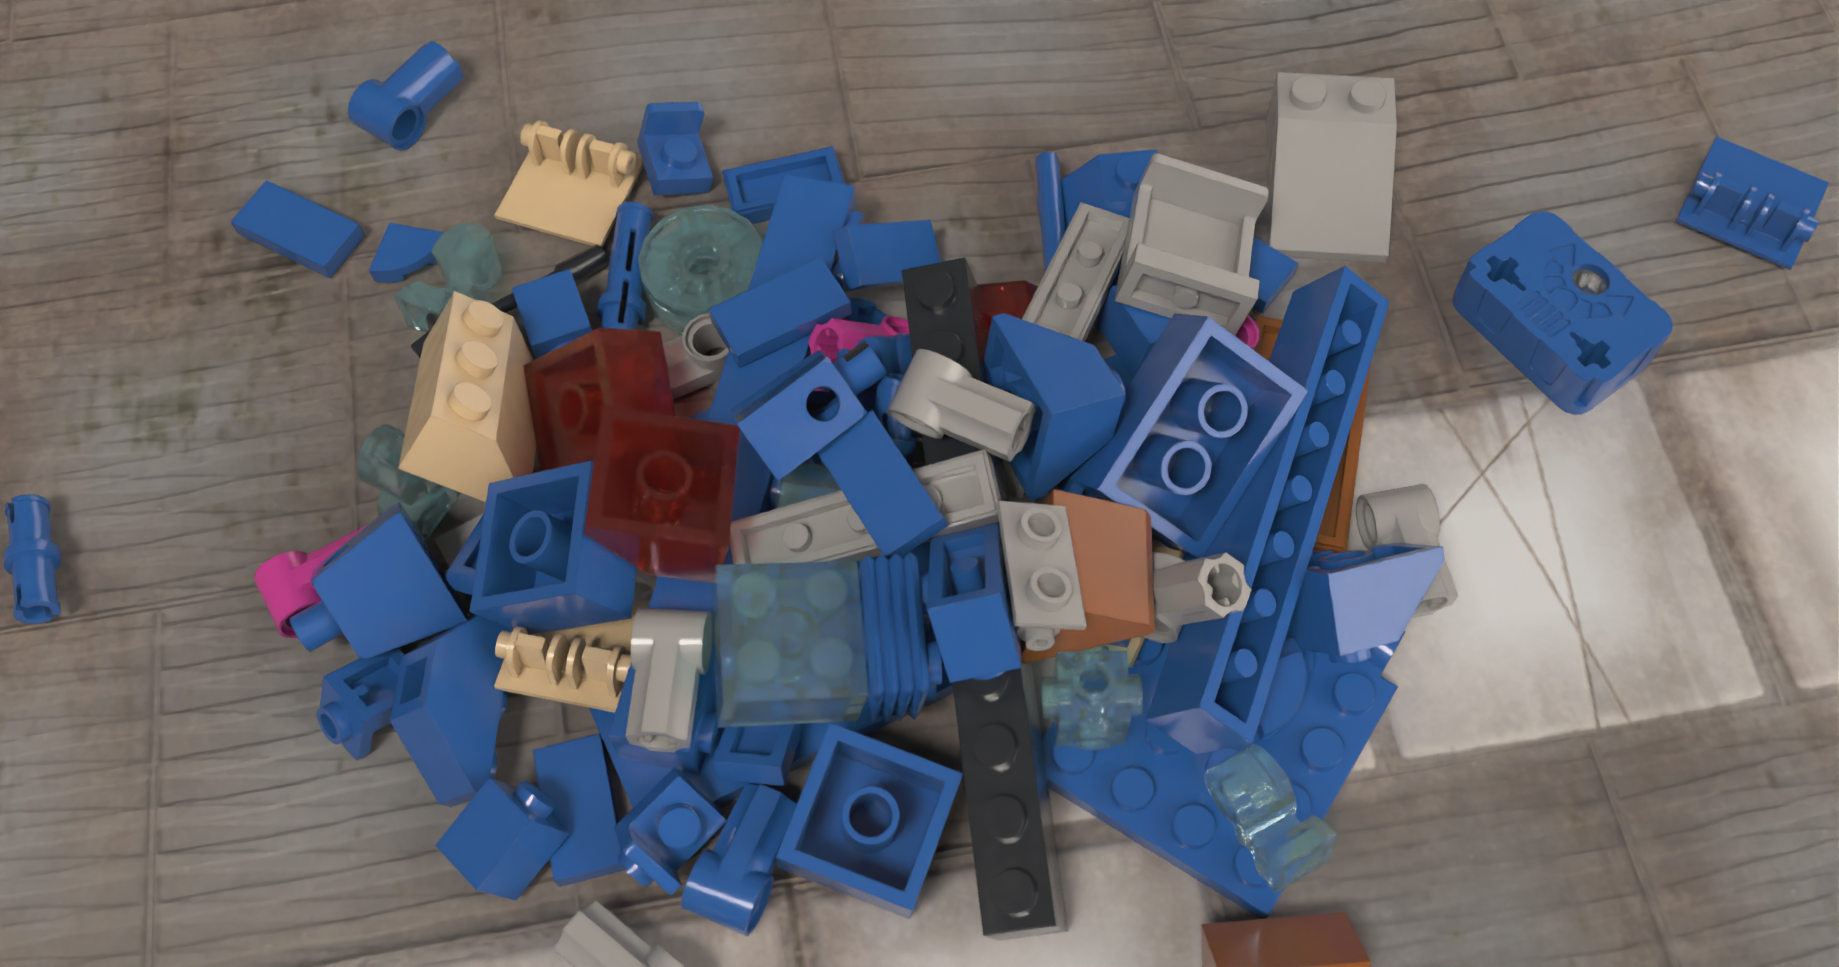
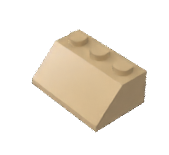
[398,291,544,502]

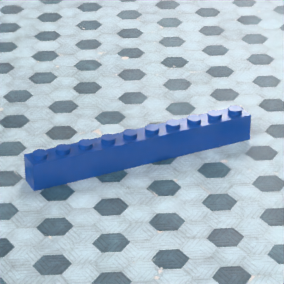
[608,174,865,774]

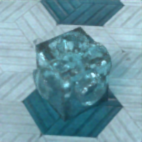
[1041,645,1143,750]

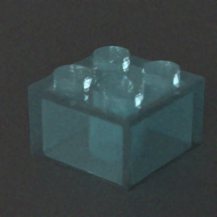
[711,561,869,727]

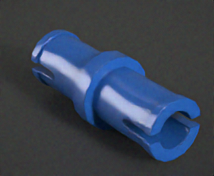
[3,494,61,624]

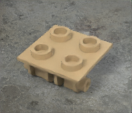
[494,120,644,248]
[494,602,650,713]

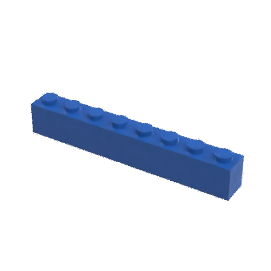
[1145,266,1390,754]

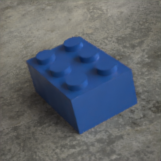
[1069,313,1308,559]

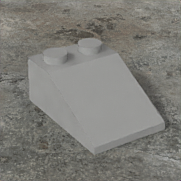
[1266,72,1397,263]

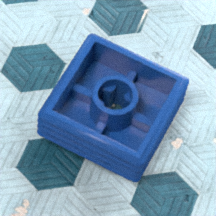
[856,552,942,723]

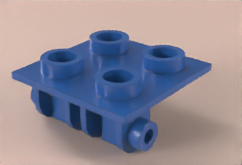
[1676,136,1829,270]

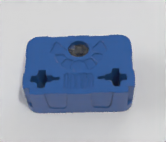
[1452,211,1673,415]

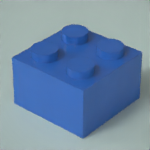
[470,461,646,635]
[776,723,963,919]

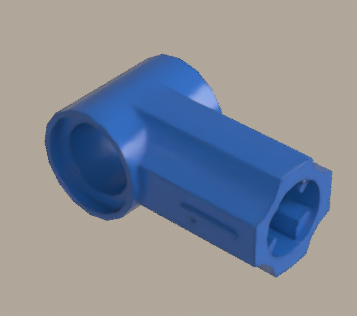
[348,40,464,151]
[681,783,797,937]

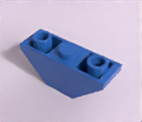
[390,614,513,807]

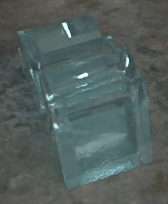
[393,223,503,333]
[357,424,461,541]
[1204,743,1336,893]

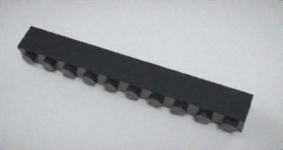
[902,257,1068,941]

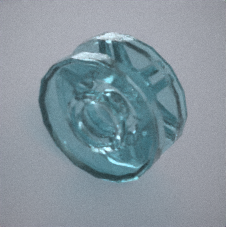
[638,205,762,336]

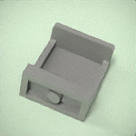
[1115,153,1268,336]

